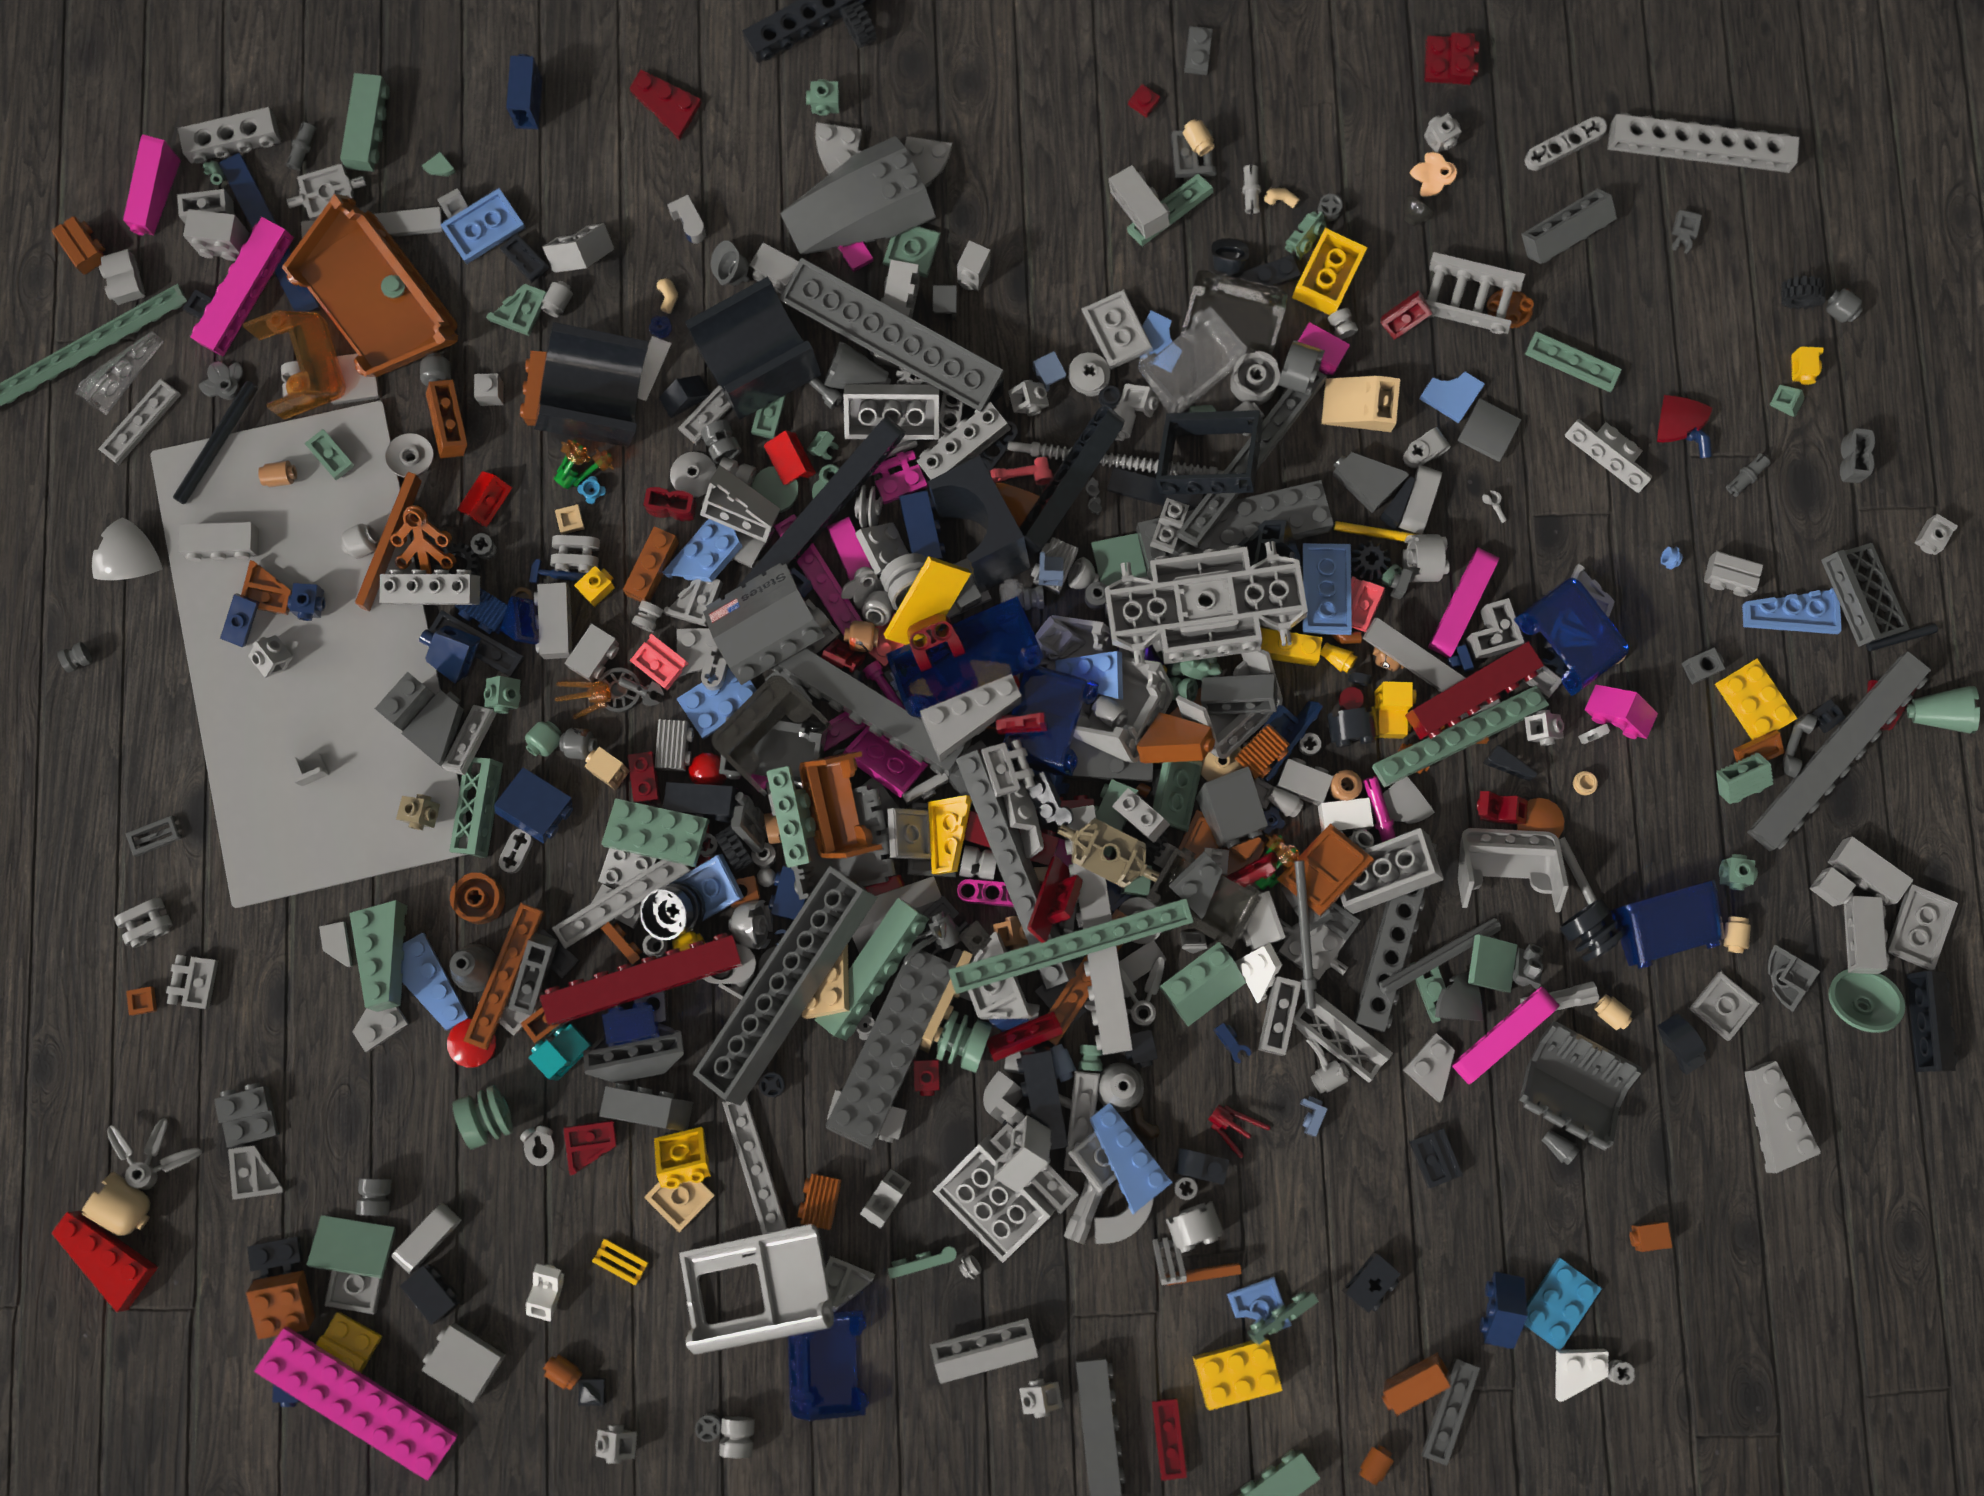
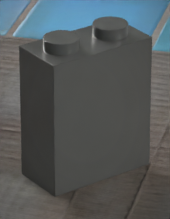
[375,672,435,731]

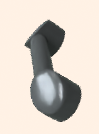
[1782,714,1817,778]

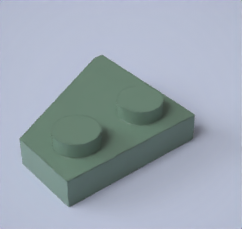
[486,284,546,336]

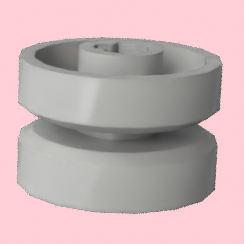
[880,553,927,611]

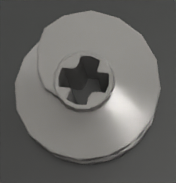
[1068,352,1110,396]
[855,485,883,528]

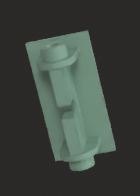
[1285,212,1327,260]

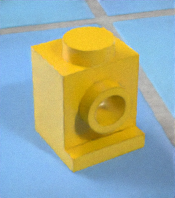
[1791,347,1823,385]

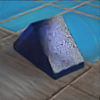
[500,596,539,645]

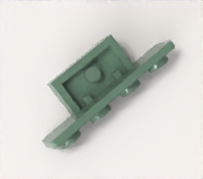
[767,766,816,867]

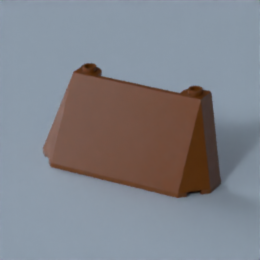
[282,194,458,377]

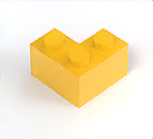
[1375,681,1416,739]

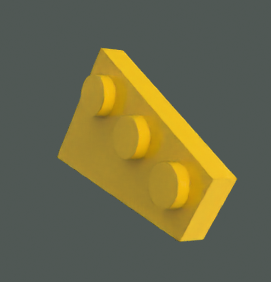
[928,795,972,875]

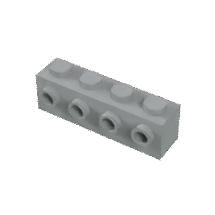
[916,402,1011,479]
[379,570,480,605]
[930,1318,1038,1384]

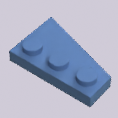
[1055,651,1123,700]

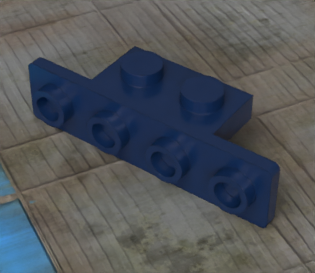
[1257,701,1323,782]

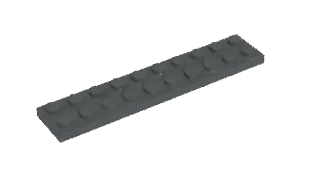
[779,258,1005,412]

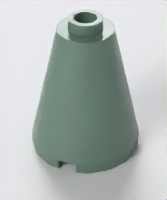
[1907,686,1980,734]

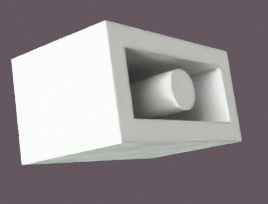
[1318,798,1373,833]

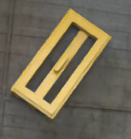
[592,1238,649,1285]

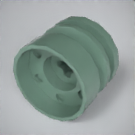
[936,1010,992,1073]
[452,1085,513,1150]

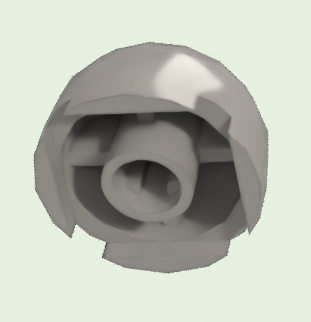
[728,900,773,949]

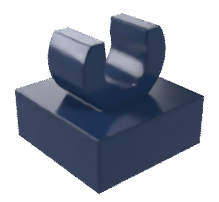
[1447,644,1474,673]

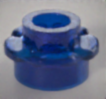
[649,316,672,338]

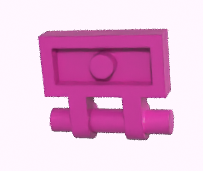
[872,450,927,505]

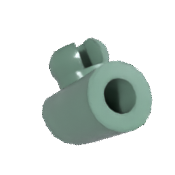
[203,161,225,185]

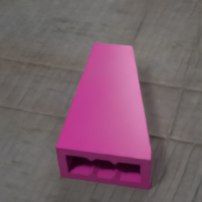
[123,134,181,235]

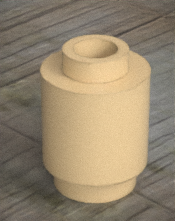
[1183,120,1215,156]
[1723,917,1751,953]
[1594,994,1633,1030]

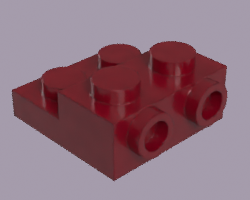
[1424,33,1479,85]

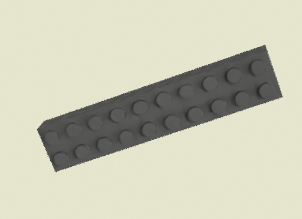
[693,866,878,1106]

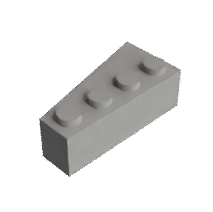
[920,674,1021,762]

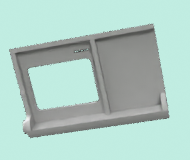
[679,1224,834,1354]

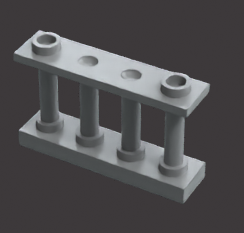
[1426,252,1525,334]

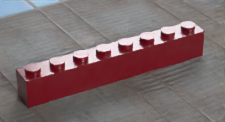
[539,933,743,1027]

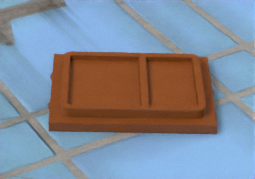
[1177,810,1267,896]
[1277,823,1374,917]

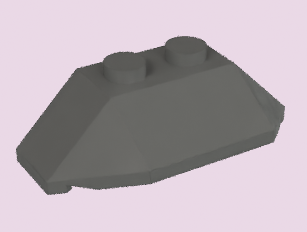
[583,1023,684,1083]

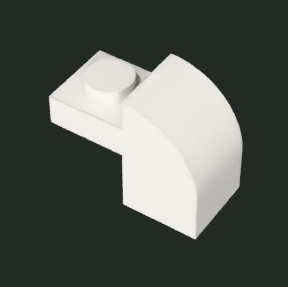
[526,1264,564,1321]

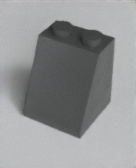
[1196,767,1268,850]

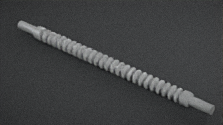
[1007,441,1224,475]

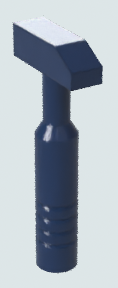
[529,559,586,583]

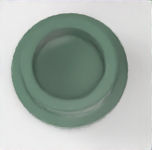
[381,275,405,298]

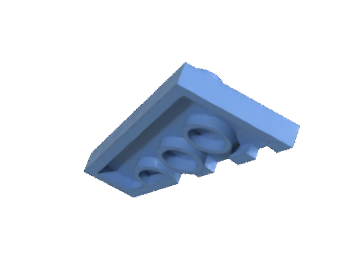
[401,933,470,1031]

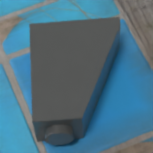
[1332,452,1409,514]
[401,690,464,767]

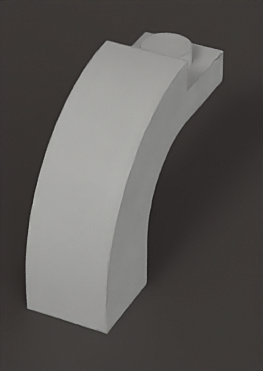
[1094,1199,1153,1244]

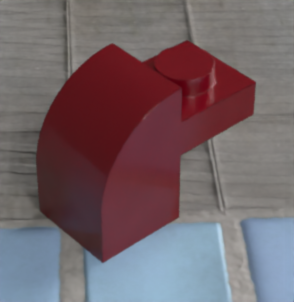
[1477,791,1528,824]

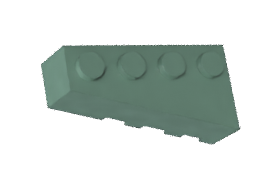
[349,900,407,1012]

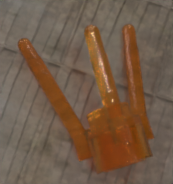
[555,681,611,719]

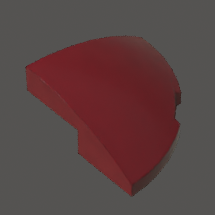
[1657,395,1712,442]

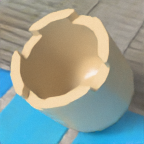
[82,1172,150,1236]

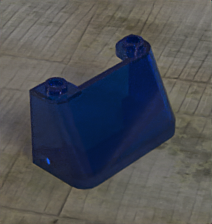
[1513,578,1629,696]
[1003,665,1099,776]
[1611,880,1725,969]
[788,1310,868,1421]

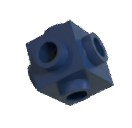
[288,583,326,621]

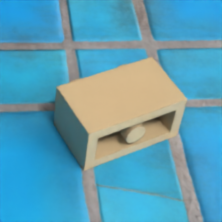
[584,747,630,790]

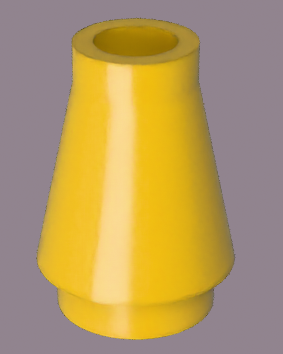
[1320,643,1357,673]

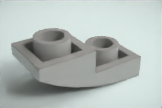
[1150,498,1189,554]

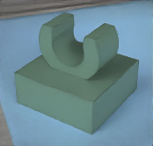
[806,431,839,460]

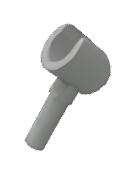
[1482,490,1507,523]

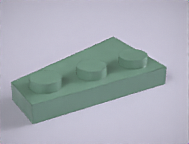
[1247,1290,1319,1345]

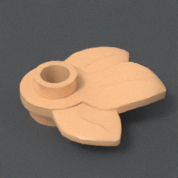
[1410,152,1457,197]

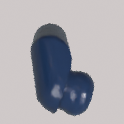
[1686,427,1712,458]

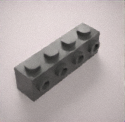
[1522,189,1617,264]

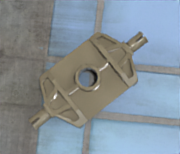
[1057,818,1160,888]

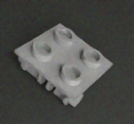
[598,848,659,888]

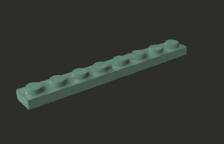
[1372,685,1549,788]

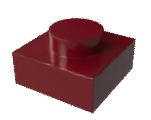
[1128,84,1160,118]

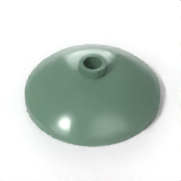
[1829,969,1905,1033]

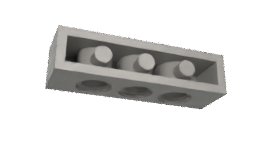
[178,107,281,163]

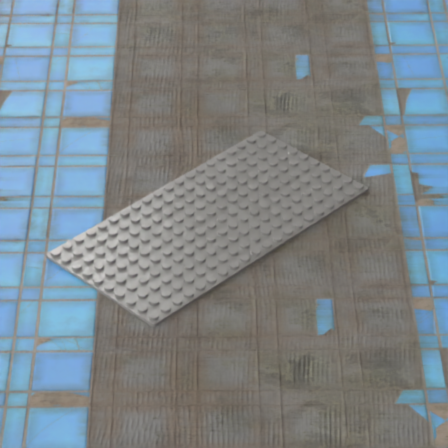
[151,401,468,908]

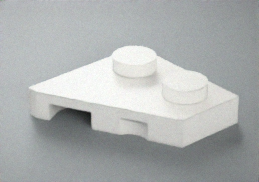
[1235,943,1282,1003]
[1556,1349,1608,1401]

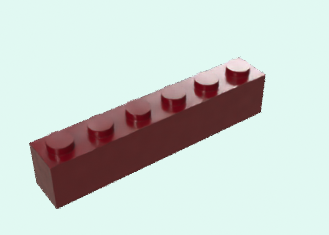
[1405,641,1544,740]

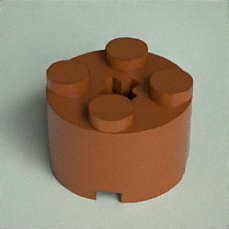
[450,872,505,924]

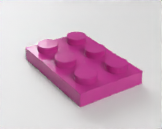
[843,726,928,798]

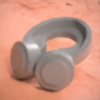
[520,1126,555,1166]

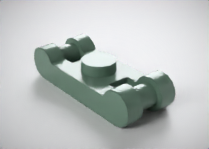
[1410,961,1446,1023]

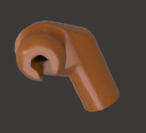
[1331,631,1362,644]

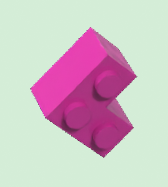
[1585,685,1658,739]

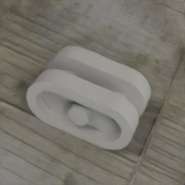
[550,535,600,573]
[114,898,173,948]

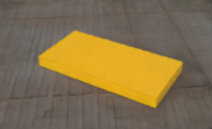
[883,556,971,646]

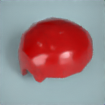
[688,753,727,786]

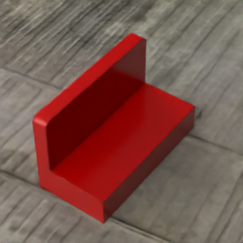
[764,430,816,485]
[457,471,512,527]

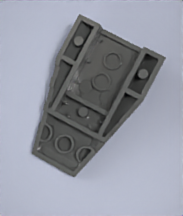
[780,136,936,255]

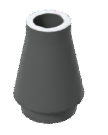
[1541,1129,1580,1165]

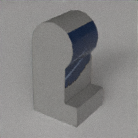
[667,195,706,244]

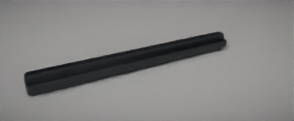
[173,381,258,504]

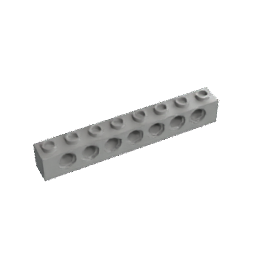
[1608,113,1799,173]

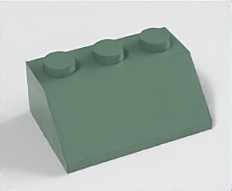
[1159,942,1246,1026]

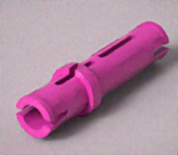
[1363,776,1396,842]

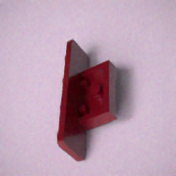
[1027,856,1083,943]

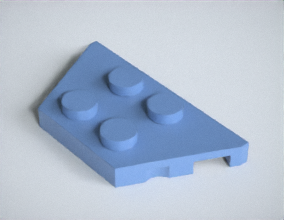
[663,519,743,582]

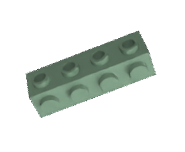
[340,73,390,172]

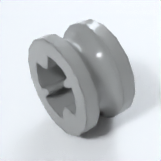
[1298,733,1321,756]
[1174,1177,1198,1200]

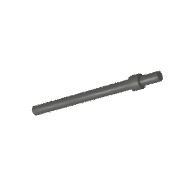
[1294,860,1317,1009]

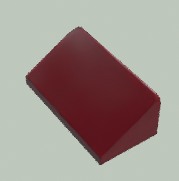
[1380,290,1433,340]

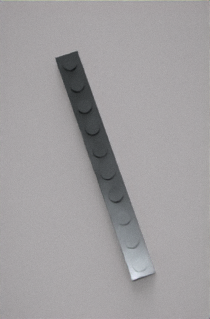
[1177,372,1326,549]

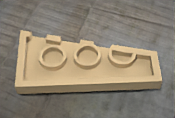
[920,951,973,1053]

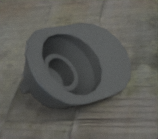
[711,240,750,286]

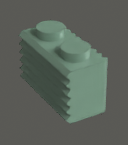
[1716,753,1773,804]

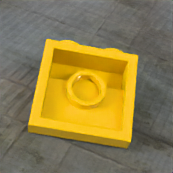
[654,1127,710,1189]
[316,1312,382,1373]

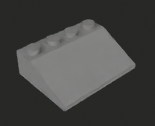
[933,1134,1056,1263]

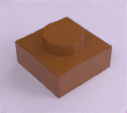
[126,987,157,1016]

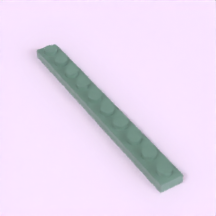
[0,283,187,406]
[948,899,1193,994]

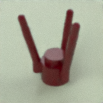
[1208,1104,1271,1158]

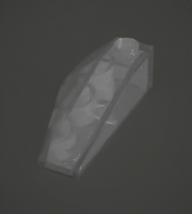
[75,331,163,415]

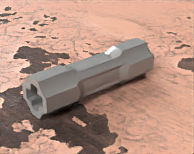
[1520,982,1599,1011]
[1064,1178,1106,1245]

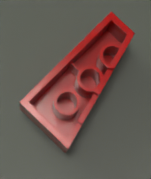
[51,1211,158,1312]

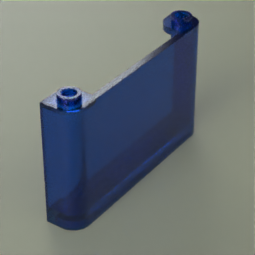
[886,596,1043,717]

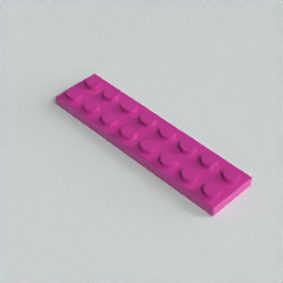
[254,1326,458,1481]

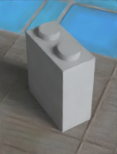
[422,1323,506,1403]

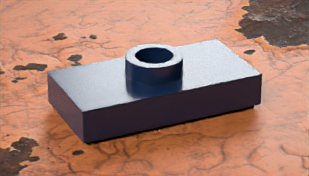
[220,593,260,647]

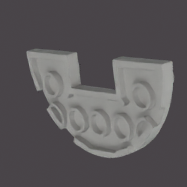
[815,122,952,188]

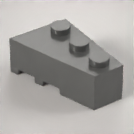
[600,1083,693,1131]

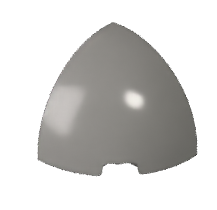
[92,518,163,580]

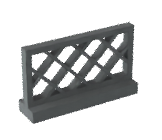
[1821,543,1910,647]

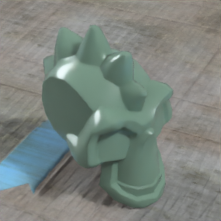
[1155,651,1223,681]

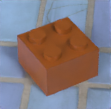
[246,1271,315,1339]

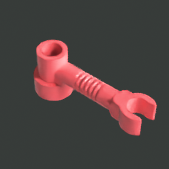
[990,457,1053,485]

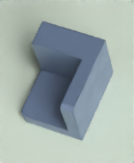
[1033,352,1066,392]
[1038,552,1064,586]

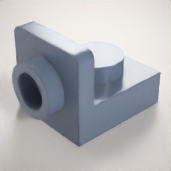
[1300,1096,1327,1137]

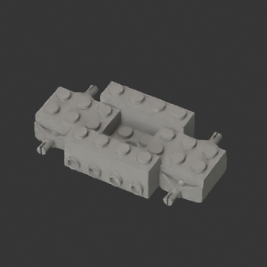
[1105,541,1308,667]

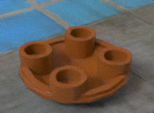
[1486,289,1534,328]
[1516,798,1565,838]

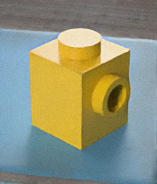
[574,566,615,607]

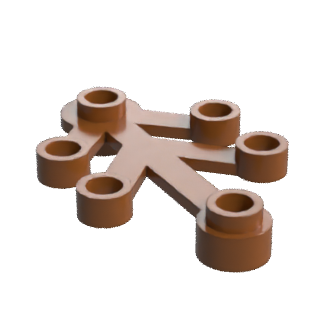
[390,505,456,574]

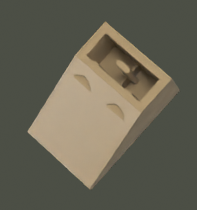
[1321,376,1400,432]

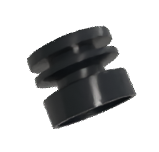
[640,882,705,940]
[1559,898,1627,962]

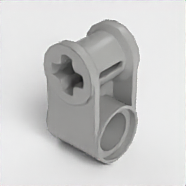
[1403,427,1451,468]

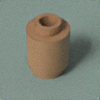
[258,461,297,487]

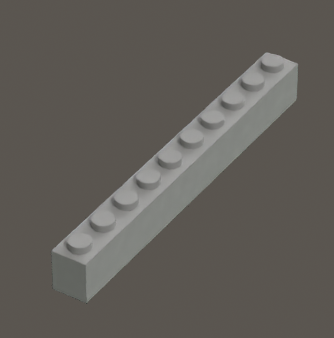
[1063,805,1133,1055]

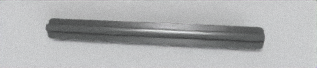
[1379,918,1501,995]

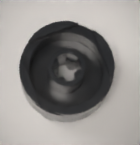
[1327,707,1379,748]

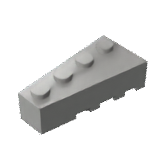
[870,260,920,369]
[1744,1061,1821,1173]

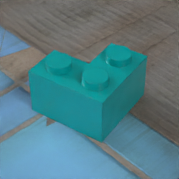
[529,1024,593,1081]

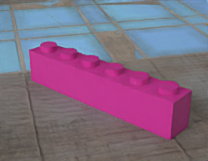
[190,217,294,357]

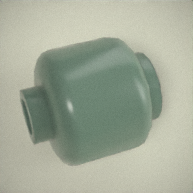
[525,721,561,757]

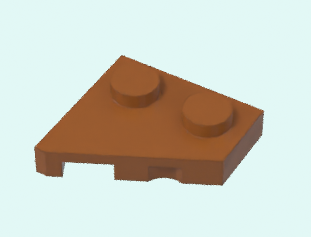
[241,560,292,615]

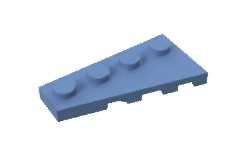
[1742,588,1842,634]
[1089,1103,1172,1215]

